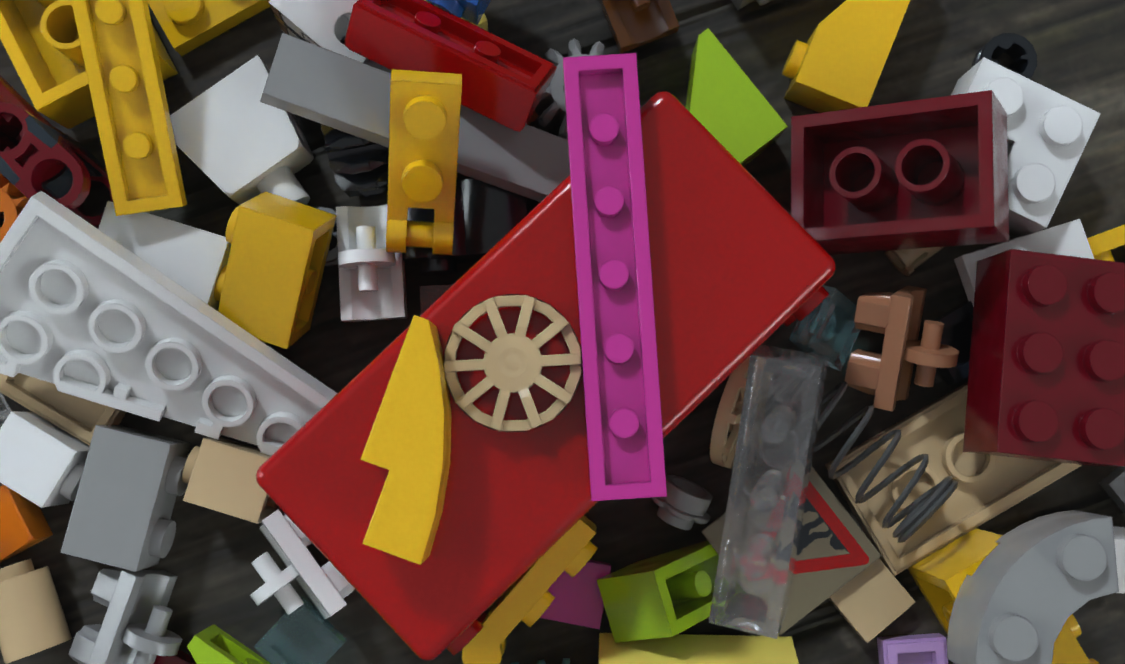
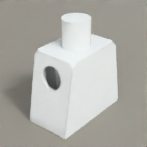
[170,55,314,205]

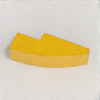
[360,315,451,565]

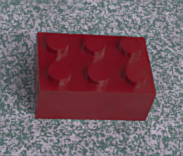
[791,90,1009,255]
[963,249,1125,467]

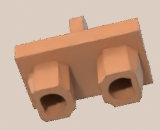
[845,286,959,412]

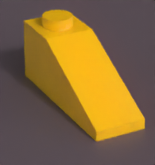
[782,0,910,113]

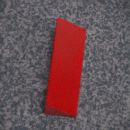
[345,0,557,132]

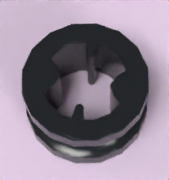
[972,33,1037,79]

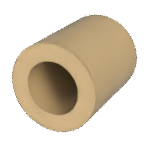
[0,559,72,664]

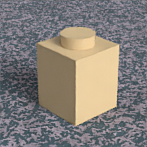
[182,437,277,524]

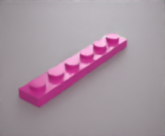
[563,53,667,501]

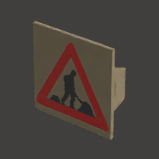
[701,454,881,635]

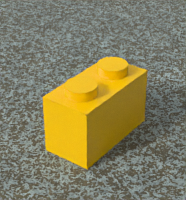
[214,191,337,349]

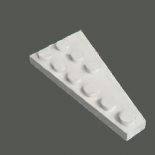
[0,191,338,456]

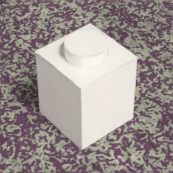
[0,411,90,508]

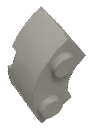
[947,510,1119,664]

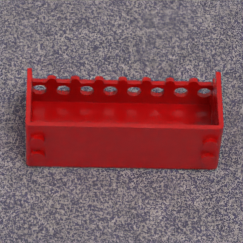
[256,91,836,661]

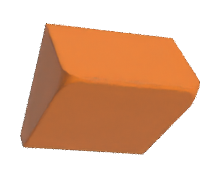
[0,484,53,563]

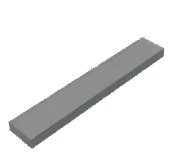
[260,33,570,202]

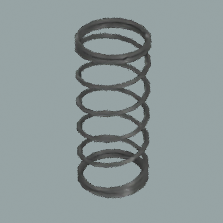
[756,351,958,543]

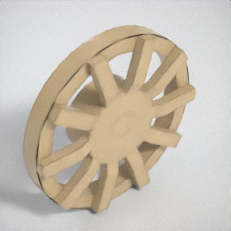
[444,294,582,432]
[710,350,771,469]

